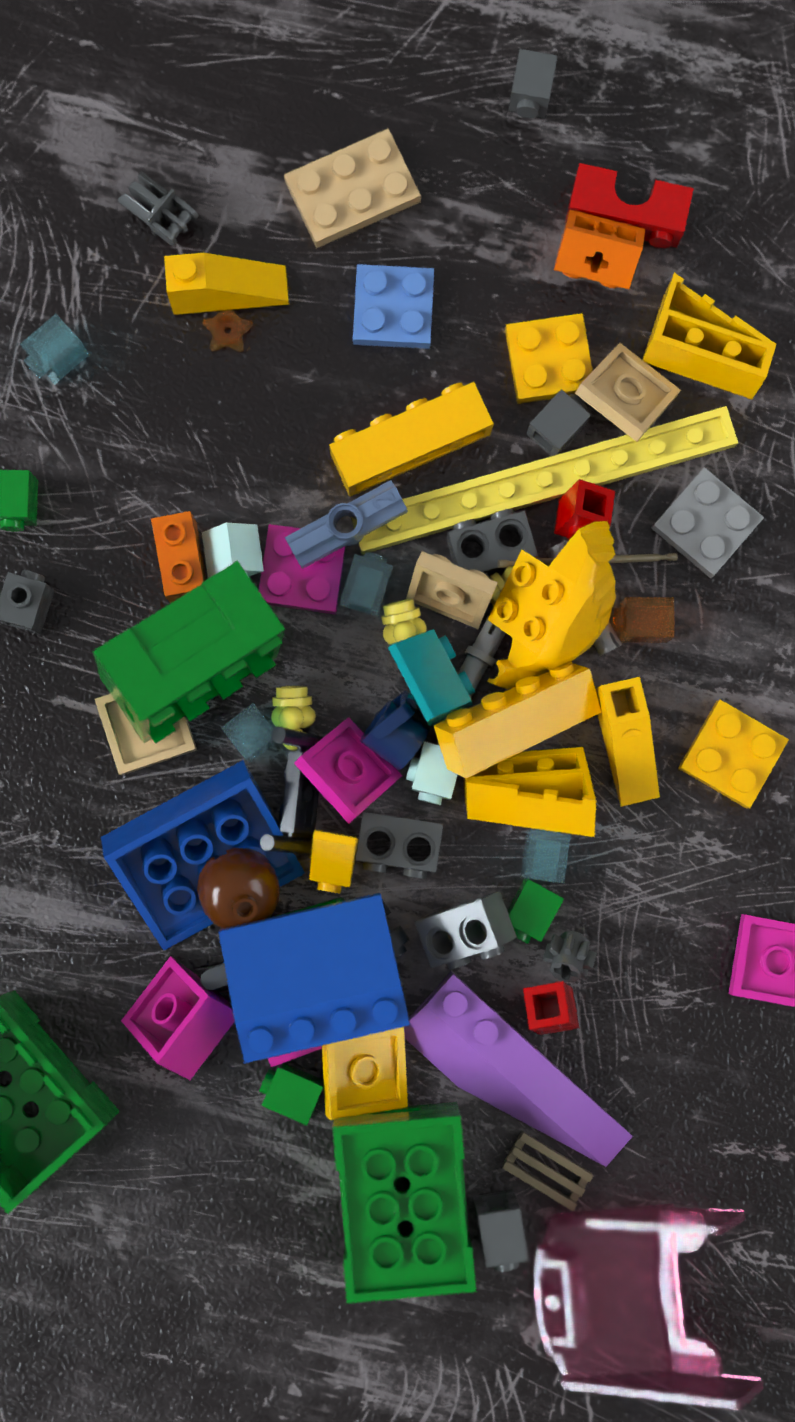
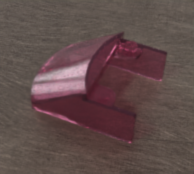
[534,1204,763,1410]

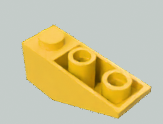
[596,677,660,807]

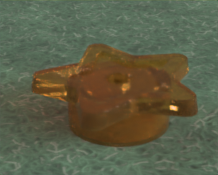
[203,310,253,353]

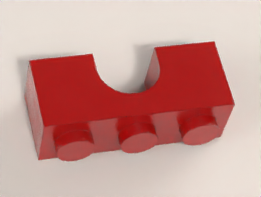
[565,163,694,248]

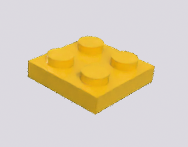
[505,313,593,404]
[678,699,789,809]
[322,1027,408,1120]

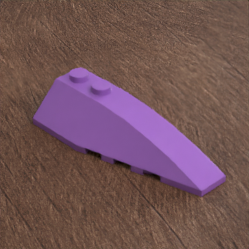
[404,971,633,1167]

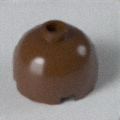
[197,848,280,929]

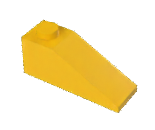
[164,253,289,315]
[309,830,359,894]

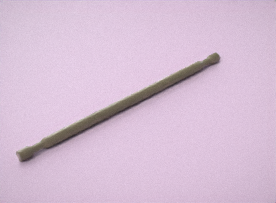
[497,553,678,568]

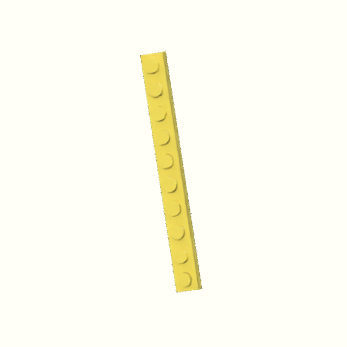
[351,406,738,555]

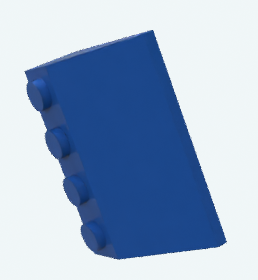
[101,760,305,951]
[219,893,410,1063]

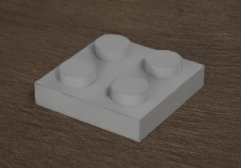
[651,467,764,578]

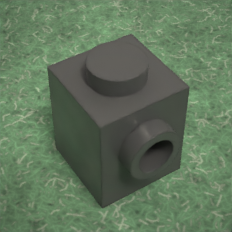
[0,570,55,635]

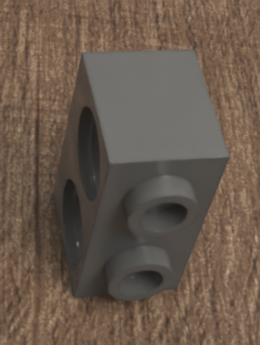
[447,509,538,577]
[356,812,443,879]
[414,891,517,970]
[473,1190,529,1271]

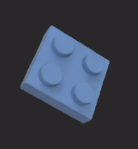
[353,264,434,349]

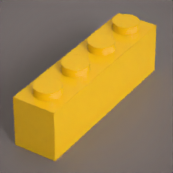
[329,382,494,497]
[433,661,602,778]

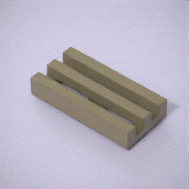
[501,1130,594,1211]

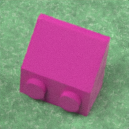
[121,956,235,1080]

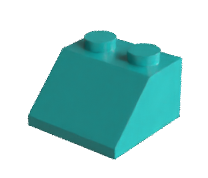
[388,629,475,727]

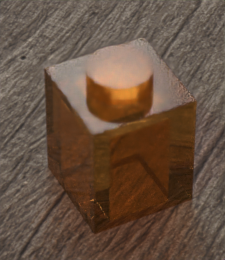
[613,597,674,643]

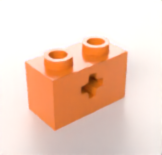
[554,210,645,289]
[151,511,207,603]

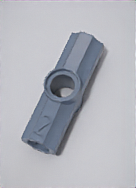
[285,480,408,569]

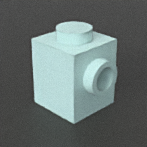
[202,522,264,579]
[406,742,458,805]

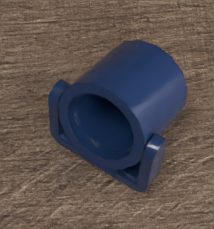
[360,691,430,770]

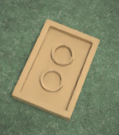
[284,128,421,248]

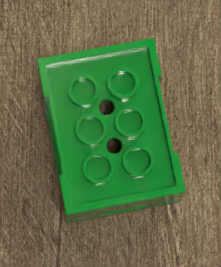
[93,561,285,744]
[0,990,120,1214]
[333,1102,476,1303]

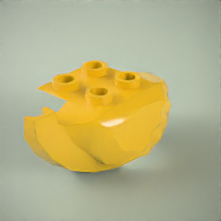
[487,521,616,689]

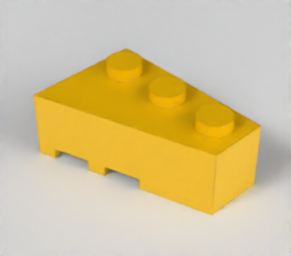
[643,272,777,399]
[463,747,596,837]

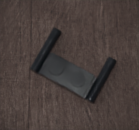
[260,726,323,855]

